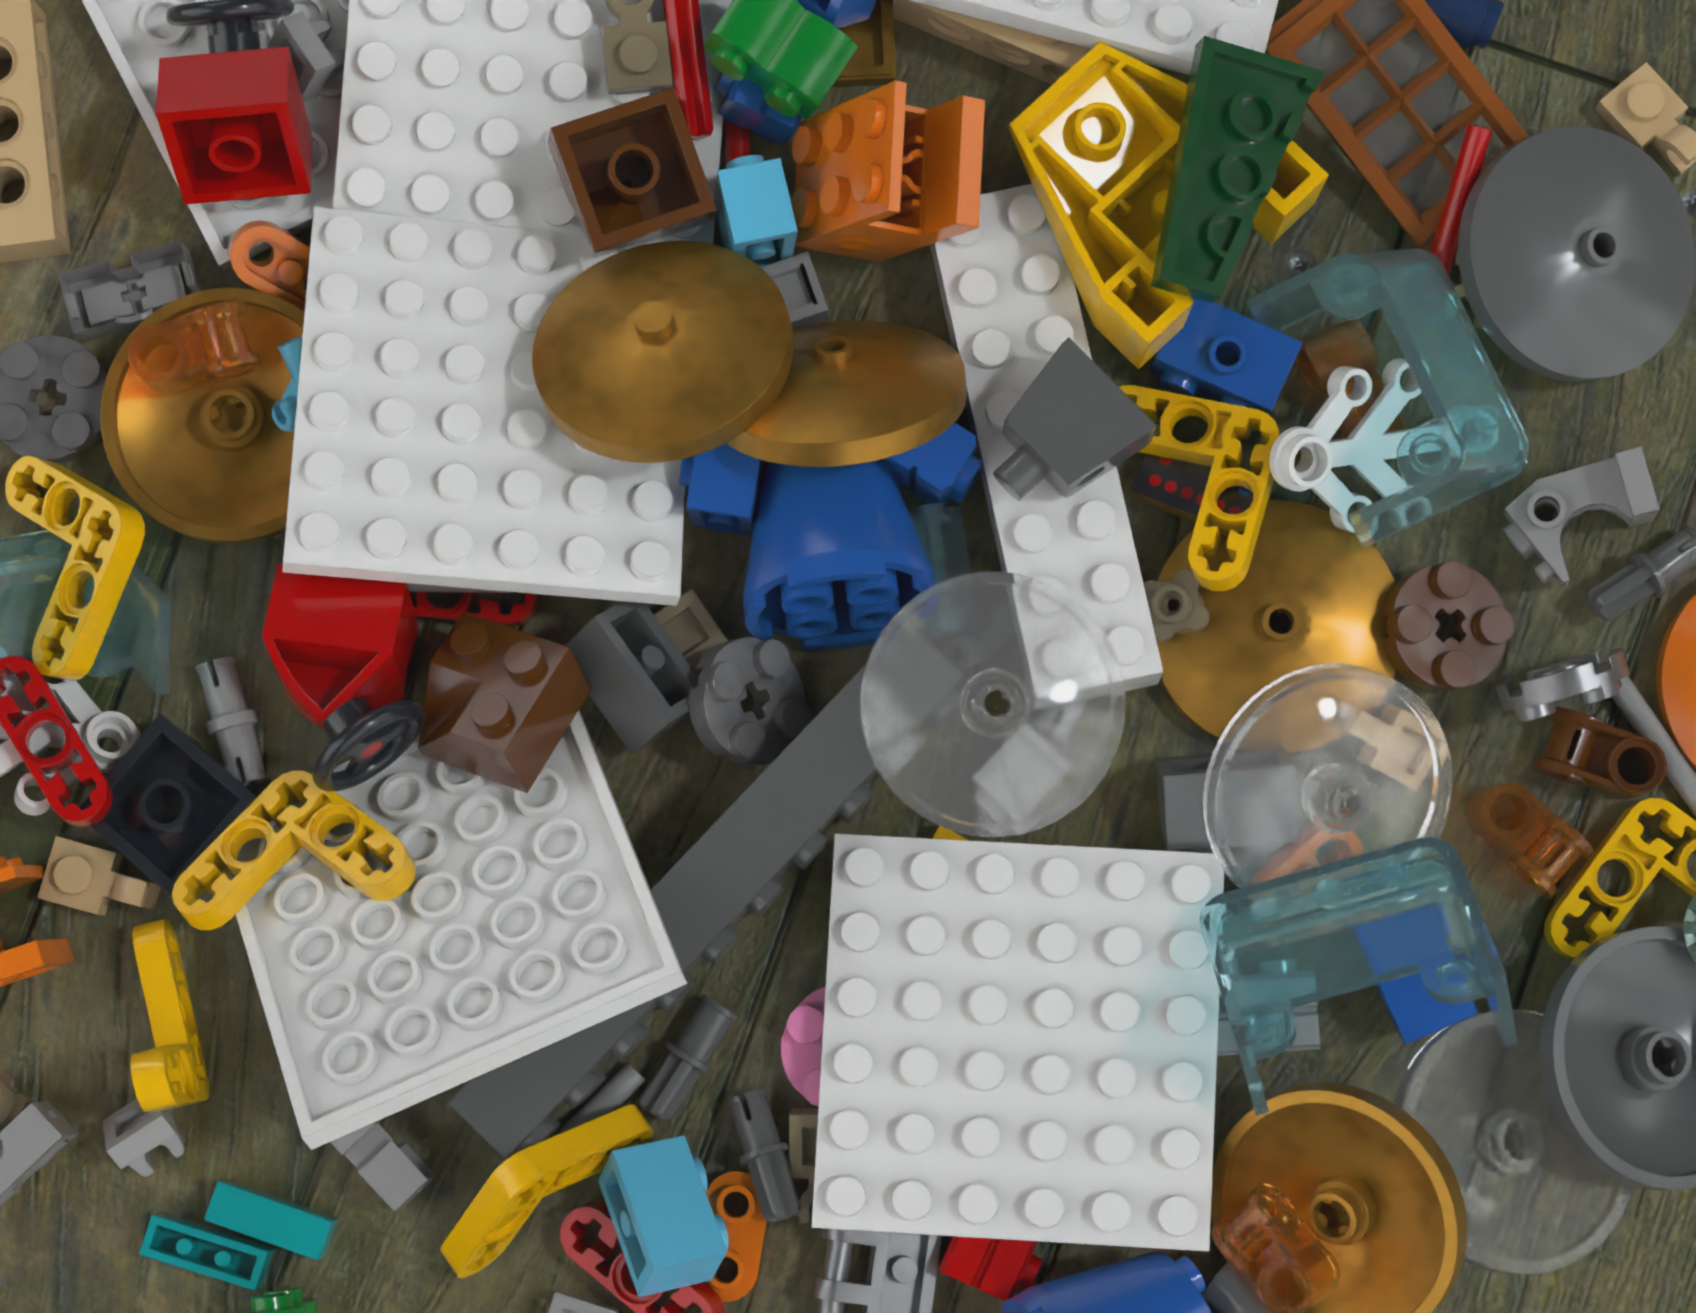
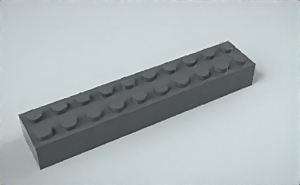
[448,622,964,1159]

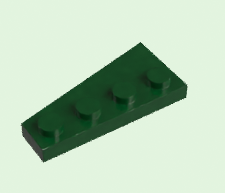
[1151,36,1325,303]

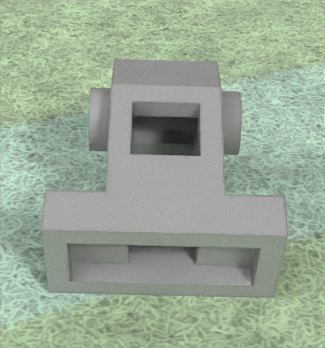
[1502,446,1660,587]

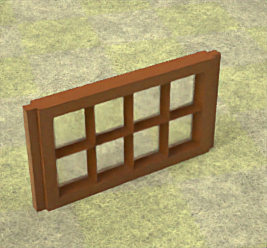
[1265,0,1529,257]

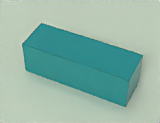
[204,1179,339,1261]
[139,1212,275,1291]

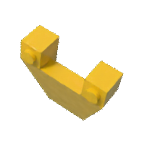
[1008,42,1329,369]

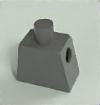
[993,337,1157,501]

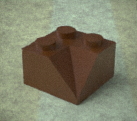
[547,87,717,253]
[418,612,591,793]

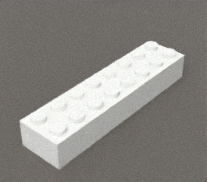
[930,184,1164,711]

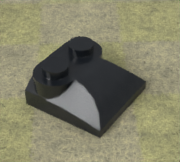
[80,714,258,896]

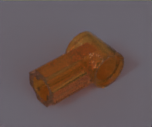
[1297,317,1404,438]

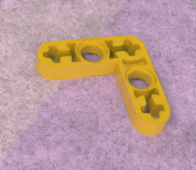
[1119,385,1280,591]
[5,455,145,681]
[172,771,416,930]
[1544,798,1696,958]
[130,918,209,1113]
[440,1104,654,1278]

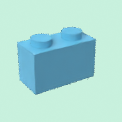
[714,155,798,267]
[598,1135,729,1298]

